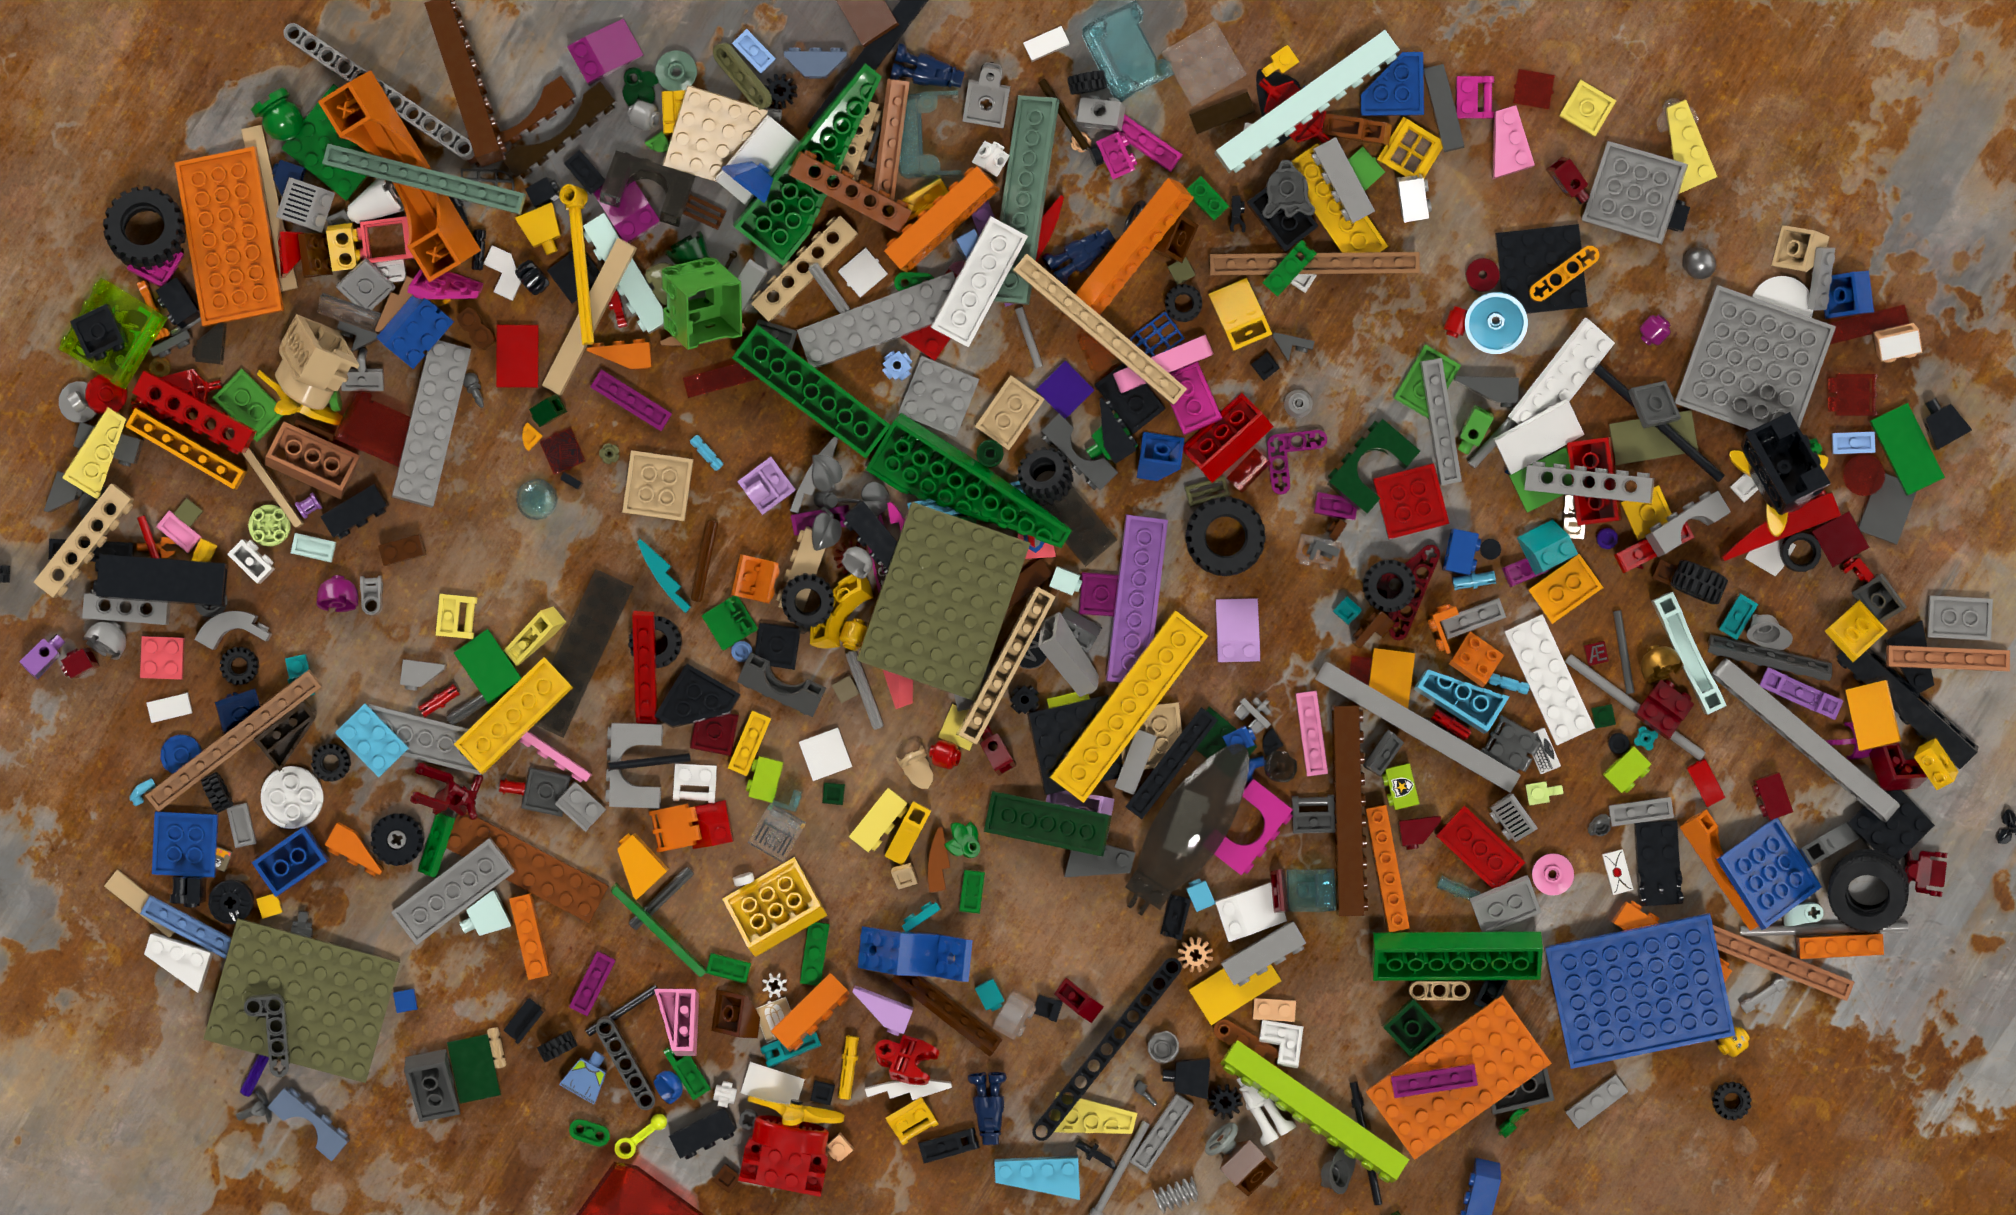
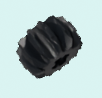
[764,74,798,109]
[515,260,550,295]
[1207,1084,1243,1120]

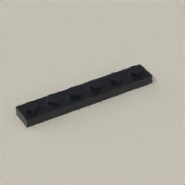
[1125,707,1218,819]

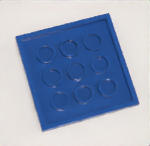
[1716,818,1822,930]

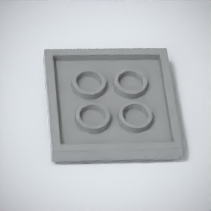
[898,356,980,437]

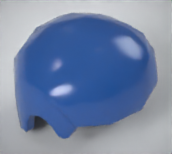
[654,1071,683,1104]

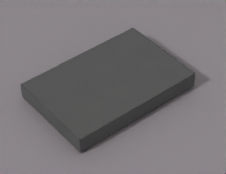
[1858,471,1916,545]

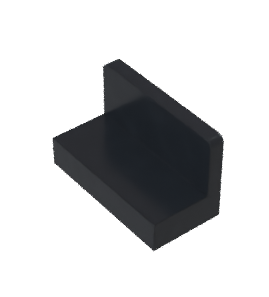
[503,997,546,1044]

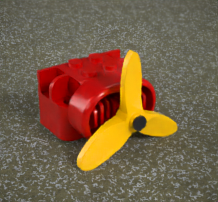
[738,1096,845,1197]

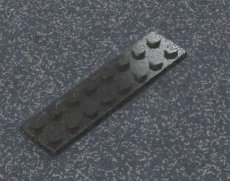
[535,569,634,738]

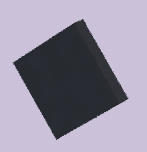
[755,623,801,670]

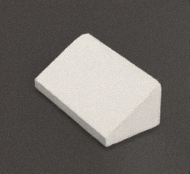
[1023,26,1070,62]

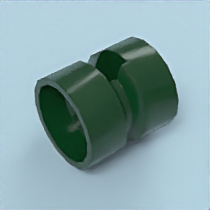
[977,440,1004,468]

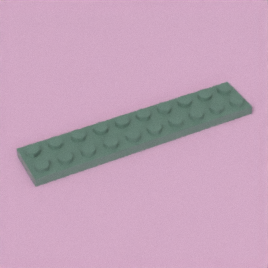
[993,95,1060,305]

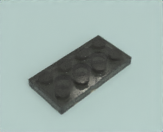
[1037,486,1117,567]

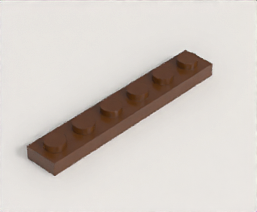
[891,975,1002,1057]

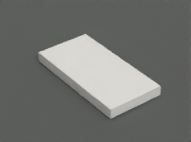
[715,115,799,206]
[1493,399,1584,475]

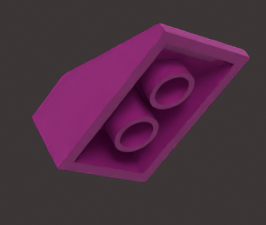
[567,19,644,86]
[594,170,662,244]

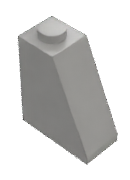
[737,259,769,313]

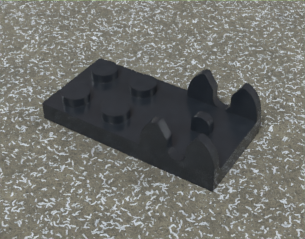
[1635,820,1684,906]

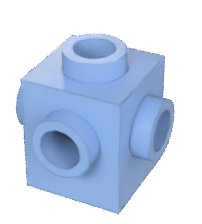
[882,350,912,381]

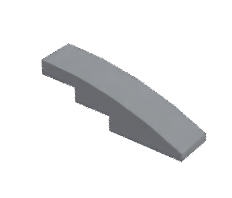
[790,437,839,513]

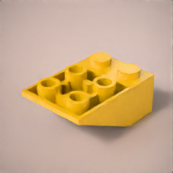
[1208,278,1272,351]

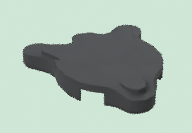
[1262,160,1315,219]

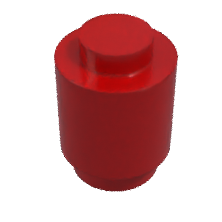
[1443,306,1467,339]

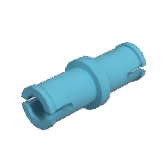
[1452,570,1496,590]

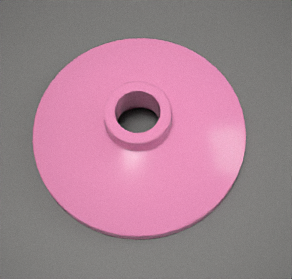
[1532,854,1574,895]

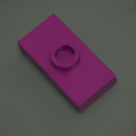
[1502,558,1548,587]

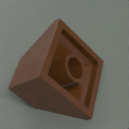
[711,990,760,1038]

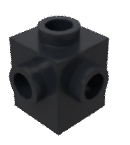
[1010,685,1039,714]

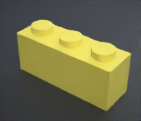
[849,787,908,852]

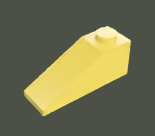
[503,606,566,666]

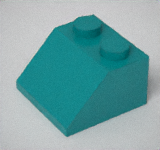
[1517,519,1578,575]

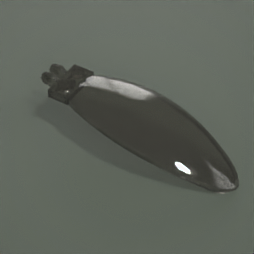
[1125,744,1249,916]

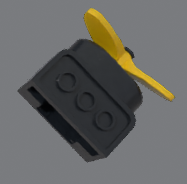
[1729,412,1831,537]

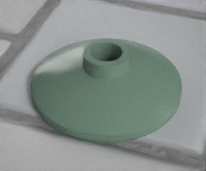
[655,50,697,91]

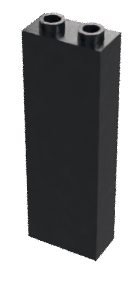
[93,554,228,607]

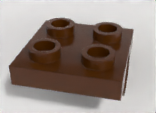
[298,233,333,278]
[1352,611,1395,648]

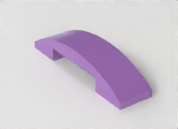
[1760,667,1843,720]

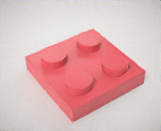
[140,636,185,680]

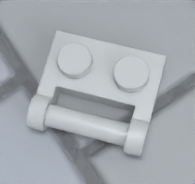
[673,763,717,803]

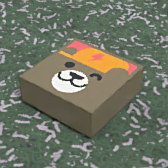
[216,846,233,872]

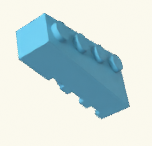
[1414,670,1509,734]
[995,1156,1080,1200]

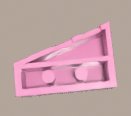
[1492,105,1535,180]
[654,989,699,1056]

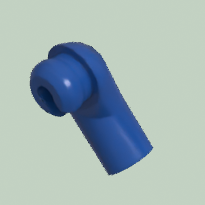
[1240,756,1266,782]

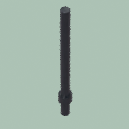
[1350,1081,1382,1205]

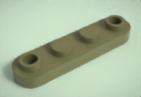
[713,43,772,110]

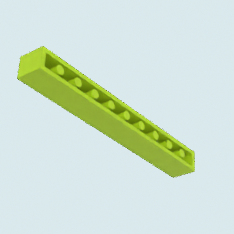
[1220,1040,1410,1183]

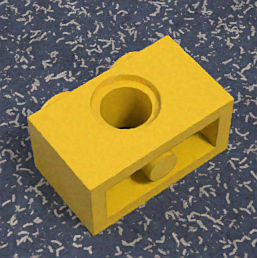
[1914,738,1959,790]

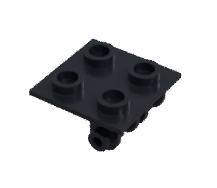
[547,250,600,304]

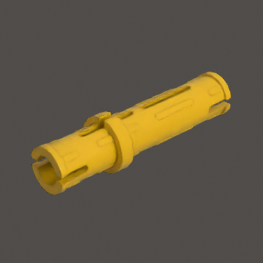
[838,1035,859,1100]

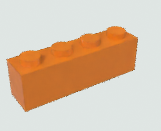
[509,893,551,980]
[1796,933,1884,959]
[771,973,850,1052]

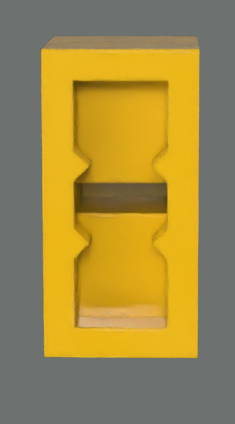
[326,223,362,271]

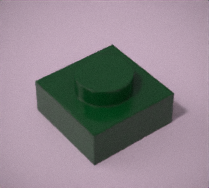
[1591,704,1616,729]

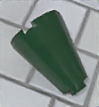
[665,231,710,292]

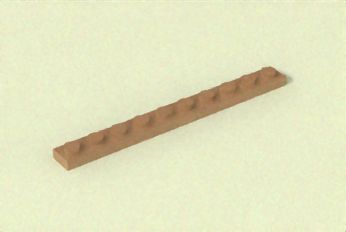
[1210,252,1420,275]
[145,669,322,812]

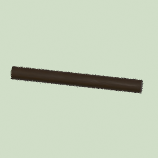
[1038,79,1090,151]

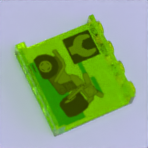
[58,278,168,389]

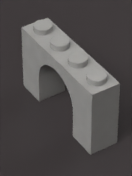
[605,723,663,808]

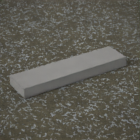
[1130,1093,1194,1174]

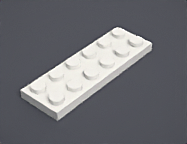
[931,216,1028,347]
[1508,318,1615,425]
[1504,614,1595,745]

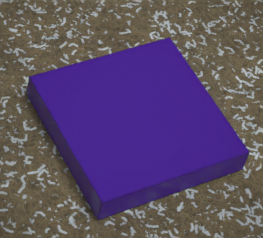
[1036,361,1095,419]

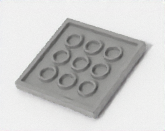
[1582,141,1688,245]

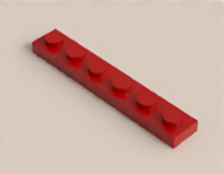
[632,611,658,724]

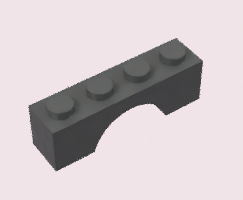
[1041,414,1118,490]
[737,653,826,717]

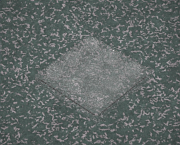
[1161,21,1247,107]

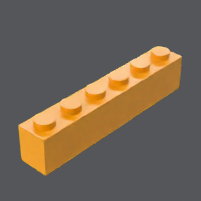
[125,408,247,490]

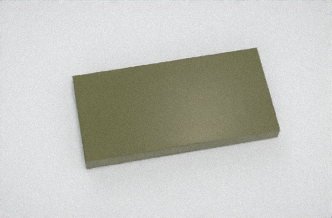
[1608,410,1698,465]

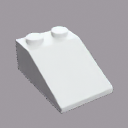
[1215,882,1287,942]

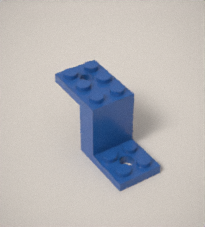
[858,926,973,982]

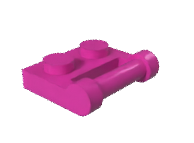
[1456,76,1494,119]

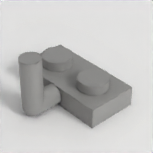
[341,348,384,391]

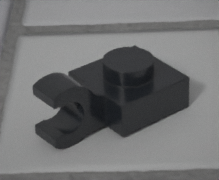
[1230,196,1246,233]

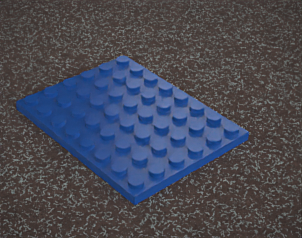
[1545,913,1735,1069]

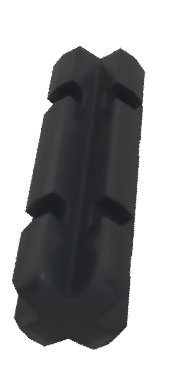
[471,229,486,270]

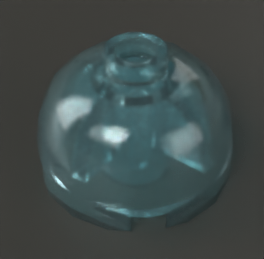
[516,479,558,520]

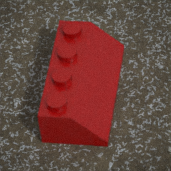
[1183,393,1274,483]
[1567,437,1622,526]

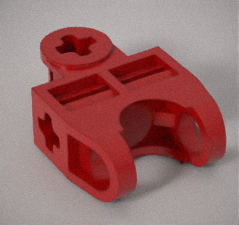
[875,1035,940,1085]

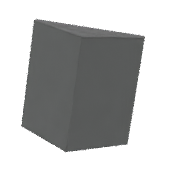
[1852,573,1907,623]

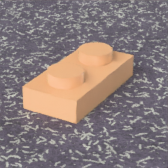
[1253,998,1296,1022]

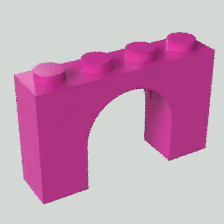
[1201,778,1293,875]

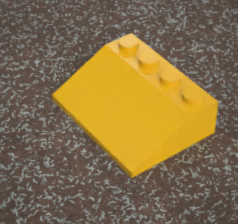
[723,857,827,957]

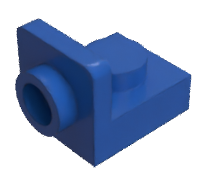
[1222,726,1256,755]

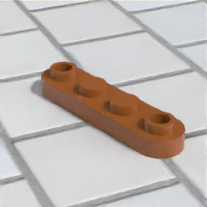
[1213,1019,1287,1071]

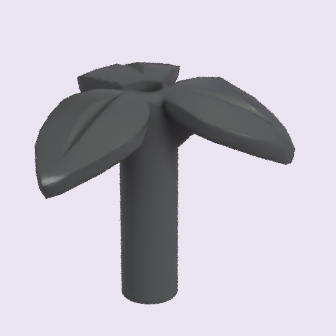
[236,1090,272,1124]

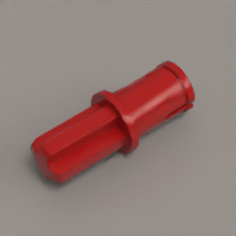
[1431,708,1471,740]

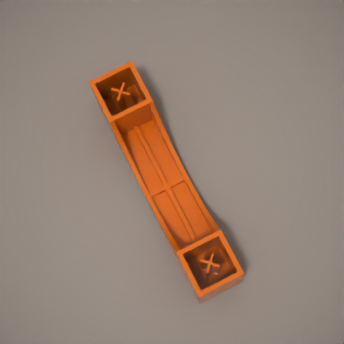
[318,70,481,282]

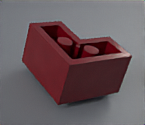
[1869,742,1928,791]

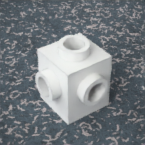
[972,141,1010,177]

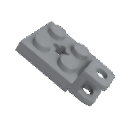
[963,62,1011,128]

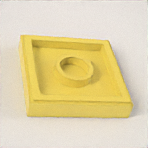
[1559,80,1616,137]

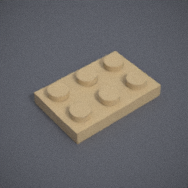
[975,375,1045,450]

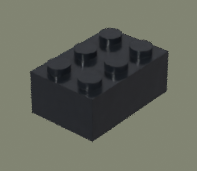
[1246,187,1318,253]

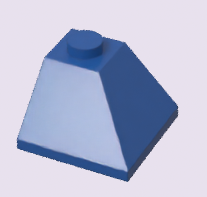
[722,161,773,203]
[1137,432,1184,481]

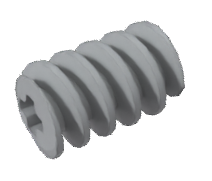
[1153,1176,1199,1214]

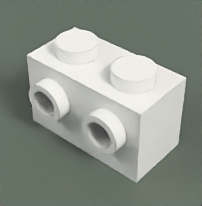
[227,539,275,584]

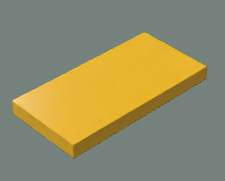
[1189,964,1281,1025]

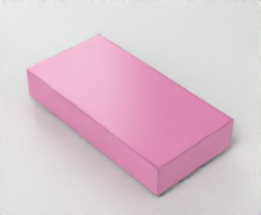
[156,511,202,553]

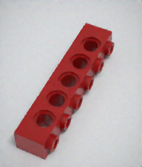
[132,371,257,455]

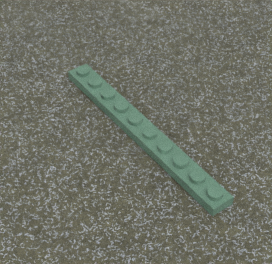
[322,144,526,215]

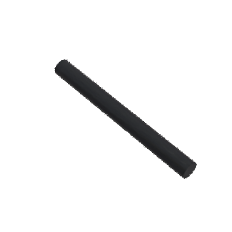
[607,753,691,771]
[585,985,658,1037]

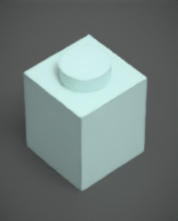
[1049,566,1082,595]

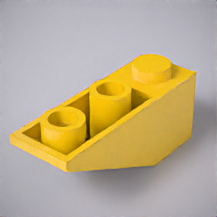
[885,801,932,865]

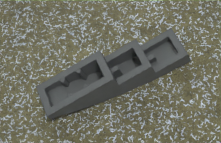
[1423,64,1464,152]

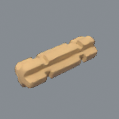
[487,1027,506,1068]

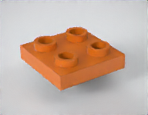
[1449,631,1504,688]

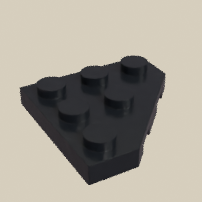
[655,664,741,728]

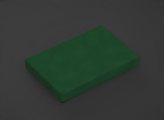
[447,1034,501,1104]

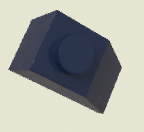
[272,160,307,197]

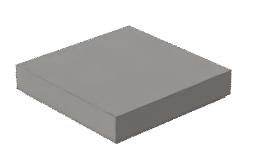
[336,258,395,315]

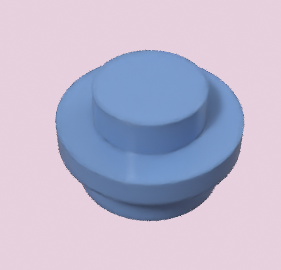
[731,641,752,662]

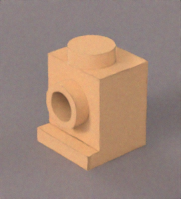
[826,1132,854,1161]

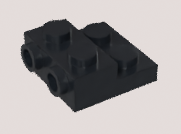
[70,304,129,361]

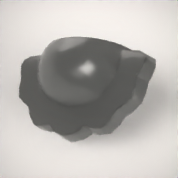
[1588,814,1611,836]

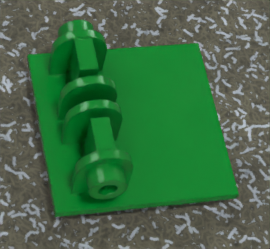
[701,596,758,651]

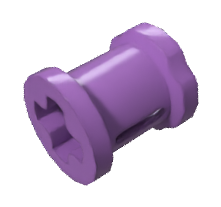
[295,492,323,519]

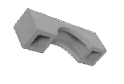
[1645,491,1731,557]

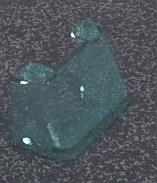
[1082,0,1174,102]

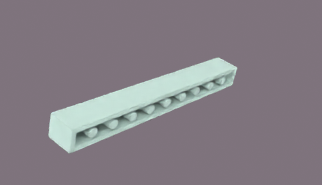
[1214,30,1400,173]

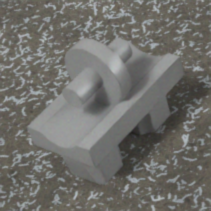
[1234,697,1271,734]

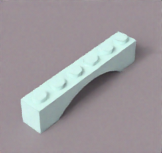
[1651,592,1727,715]

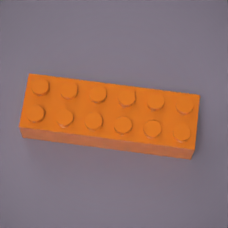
[884,166,1000,272]

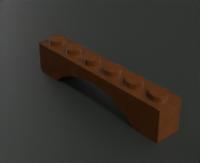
[460,76,576,168]

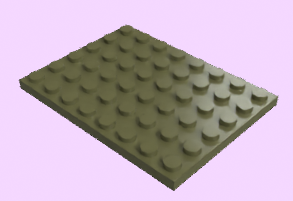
[856,502,1030,701]
[203,918,400,1083]

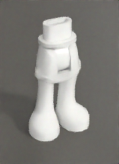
[1237,1078,1297,1146]

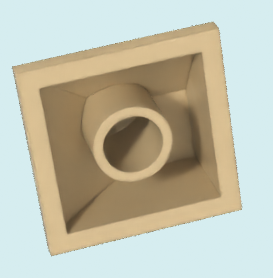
[1771,225,1829,272]

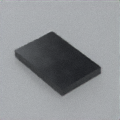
[1094,363,1165,435]

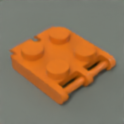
[648,803,702,852]

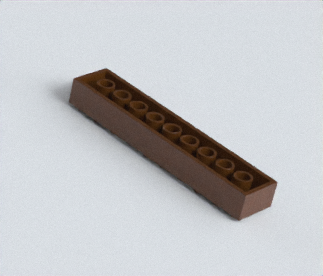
[1331,705,1368,916]

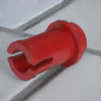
[499,778,526,796]

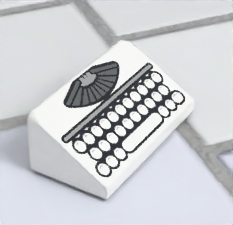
[1532,728,1561,774]

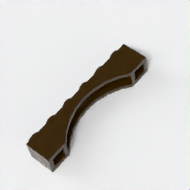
[503,82,617,179]

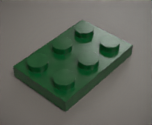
[1196,706,1257,778]

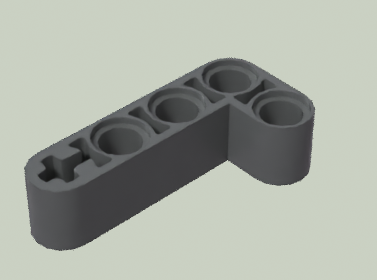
[244,994,290,1077]

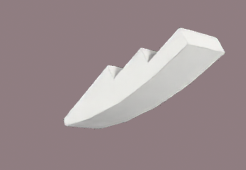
[865,1079,952,1100]

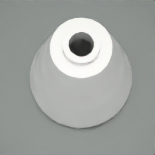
[347,178,404,224]

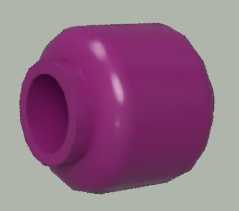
[1640,314,1671,346]

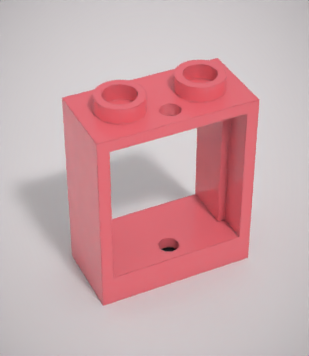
[357,216,414,263]

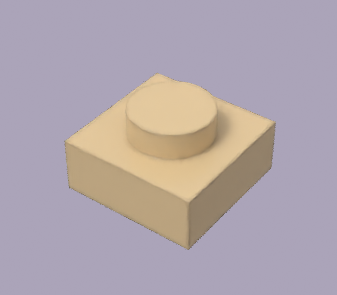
[891,863,918,889]

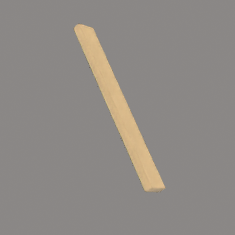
[241,125,299,292]
[542,238,637,395]

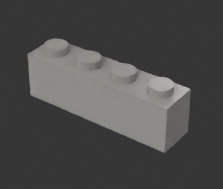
[1311,137,1375,224]
[1221,920,1306,986]

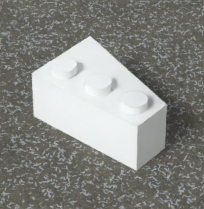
[144,933,213,993]

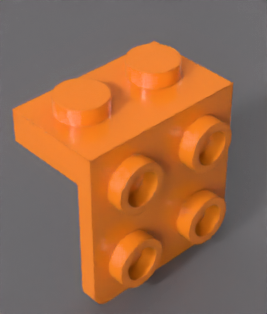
[731,554,779,604]
[1427,604,1459,654]

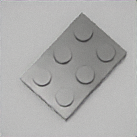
[1927,596,1993,641]
[1469,875,1542,932]

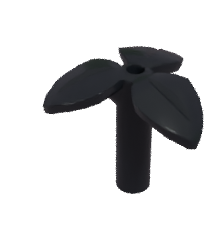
[1997,809,2016,845]

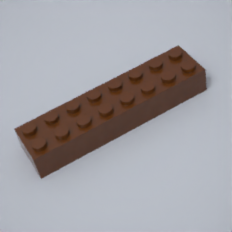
[424,0,507,167]

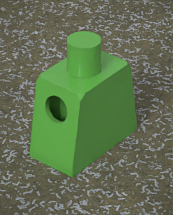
[1458,404,1494,455]

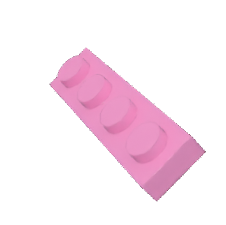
[1295,691,1328,776]
[519,731,592,782]

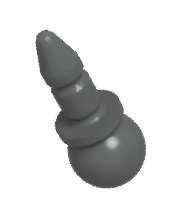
[463,372,484,408]

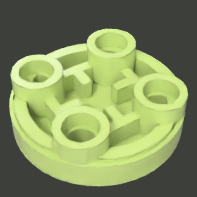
[248,505,291,546]

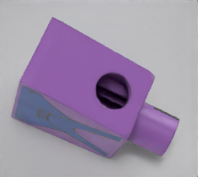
[19,634,65,680]

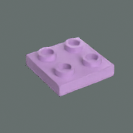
[737,457,796,515]

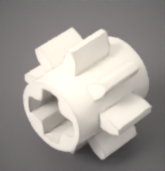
[763,973,787,998]
[713,1081,737,1108]

